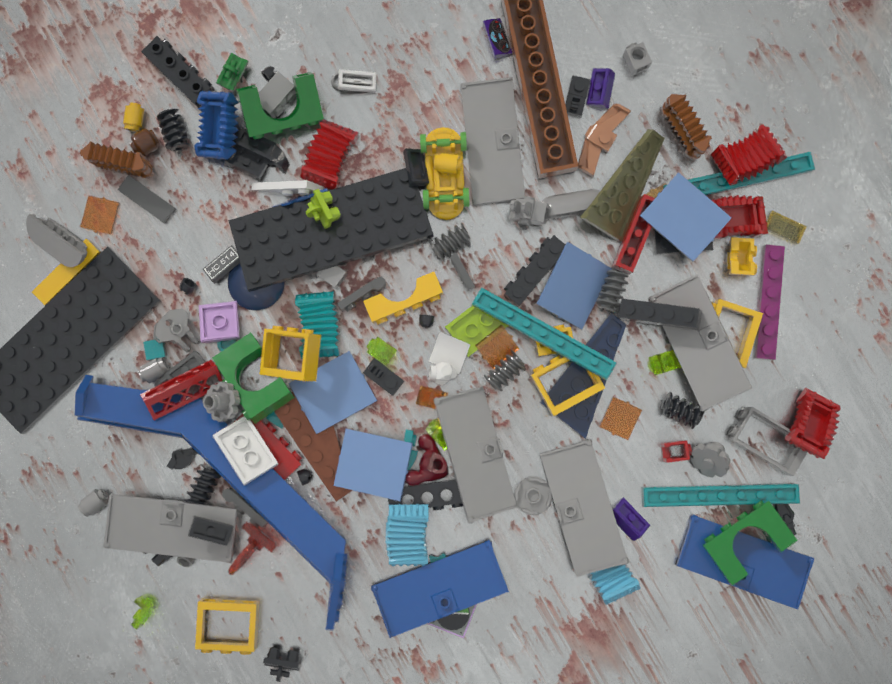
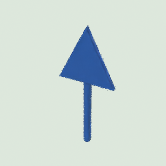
[271,189,328,208]

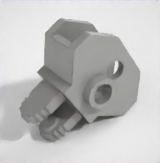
[509,196,550,225]
[153,309,199,353]

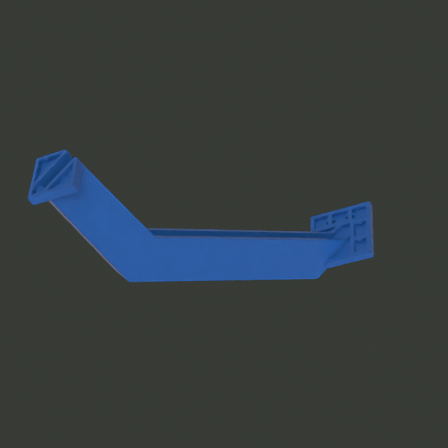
[75,375,348,630]

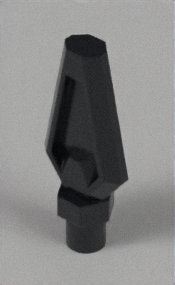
[774,504,797,535]

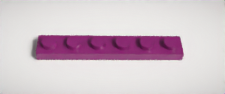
[755,244,785,360]

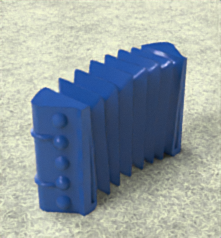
[194,91,239,159]

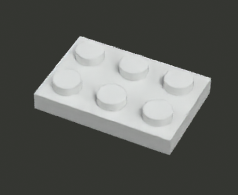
[213,416,278,486]

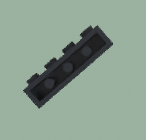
[141,36,213,108]
[504,235,566,308]

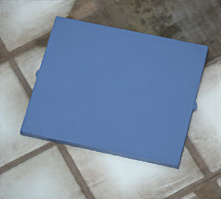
[640,172,731,262]
[537,242,612,329]
[289,351,377,434]
[334,429,413,501]

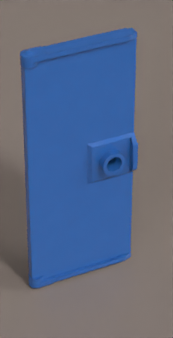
[676,514,814,610]
[371,540,509,638]

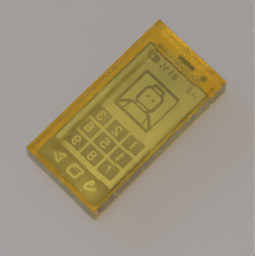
[767,211,807,244]

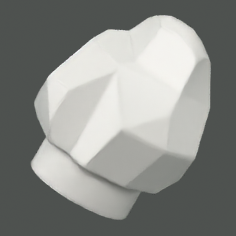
[429,362,457,386]

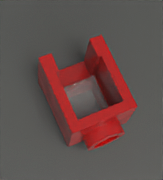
[661,440,692,463]

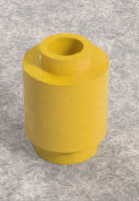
[123,102,145,132]
[434,153,463,174]

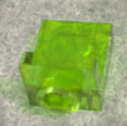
[366,336,397,366]
[649,350,681,375]
[425,418,447,451]
[131,596,156,630]

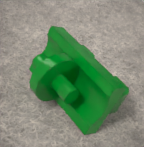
[216,53,249,92]

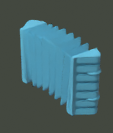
[385,504,429,566]
[589,564,641,605]

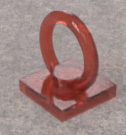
[228,521,279,575]

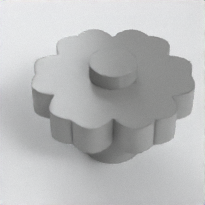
[203,382,240,422]
[691,442,731,478]

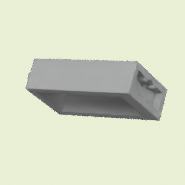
[728,407,807,476]

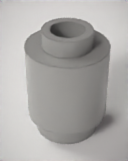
[138,357,169,384]
[78,489,108,517]

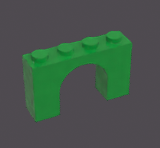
[236,72,324,139]
[212,332,295,424]
[702,500,798,585]

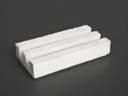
[338,69,376,93]

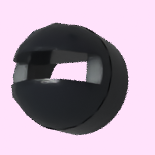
[261,66,277,82]
[179,278,197,295]
[419,314,435,328]
[297,469,312,486]

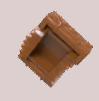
[662,94,712,160]
[80,141,154,179]

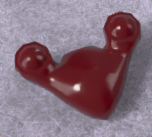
[405,434,449,486]

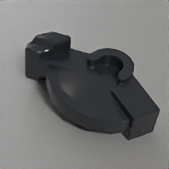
[167,447,198,470]

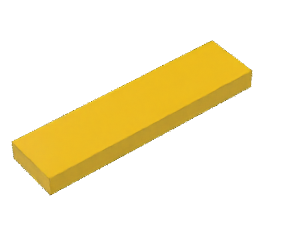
[32,238,101,305]

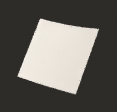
[429,331,470,374]

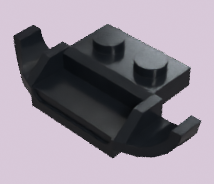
[225,127,289,180]

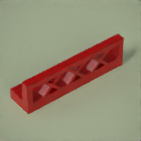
[140,360,223,420]

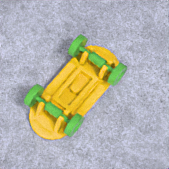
[420,127,470,220]

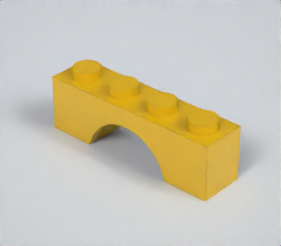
[363,271,443,325]

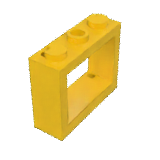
[711,299,763,369]
[259,325,321,381]
[530,355,605,416]
[195,598,260,655]

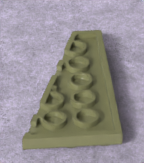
[580,129,665,242]

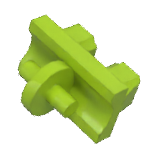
[305,189,341,229]

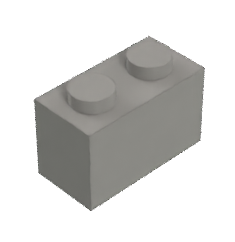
[259,71,296,118]

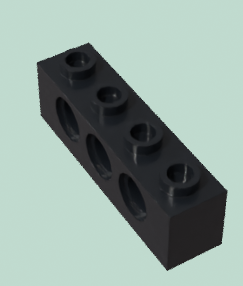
[388,479,463,510]

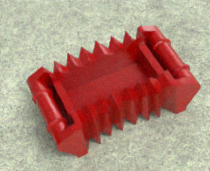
[300,119,359,190]
[711,124,787,186]
[711,195,768,240]
[785,388,841,459]

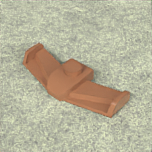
[578,104,631,177]

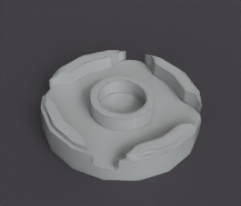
[514,476,552,515]

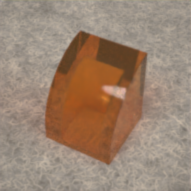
[416,386,448,409]

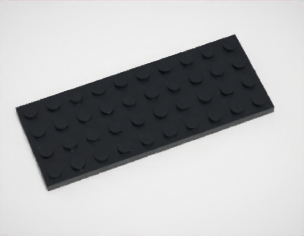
[228,168,434,292]
[0,246,161,434]

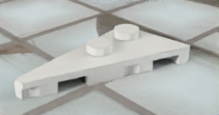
[251,180,327,196]

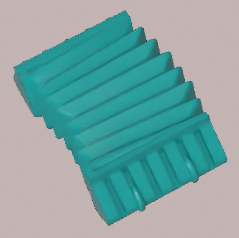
[295,291,341,359]

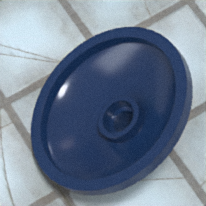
[228,263,285,311]

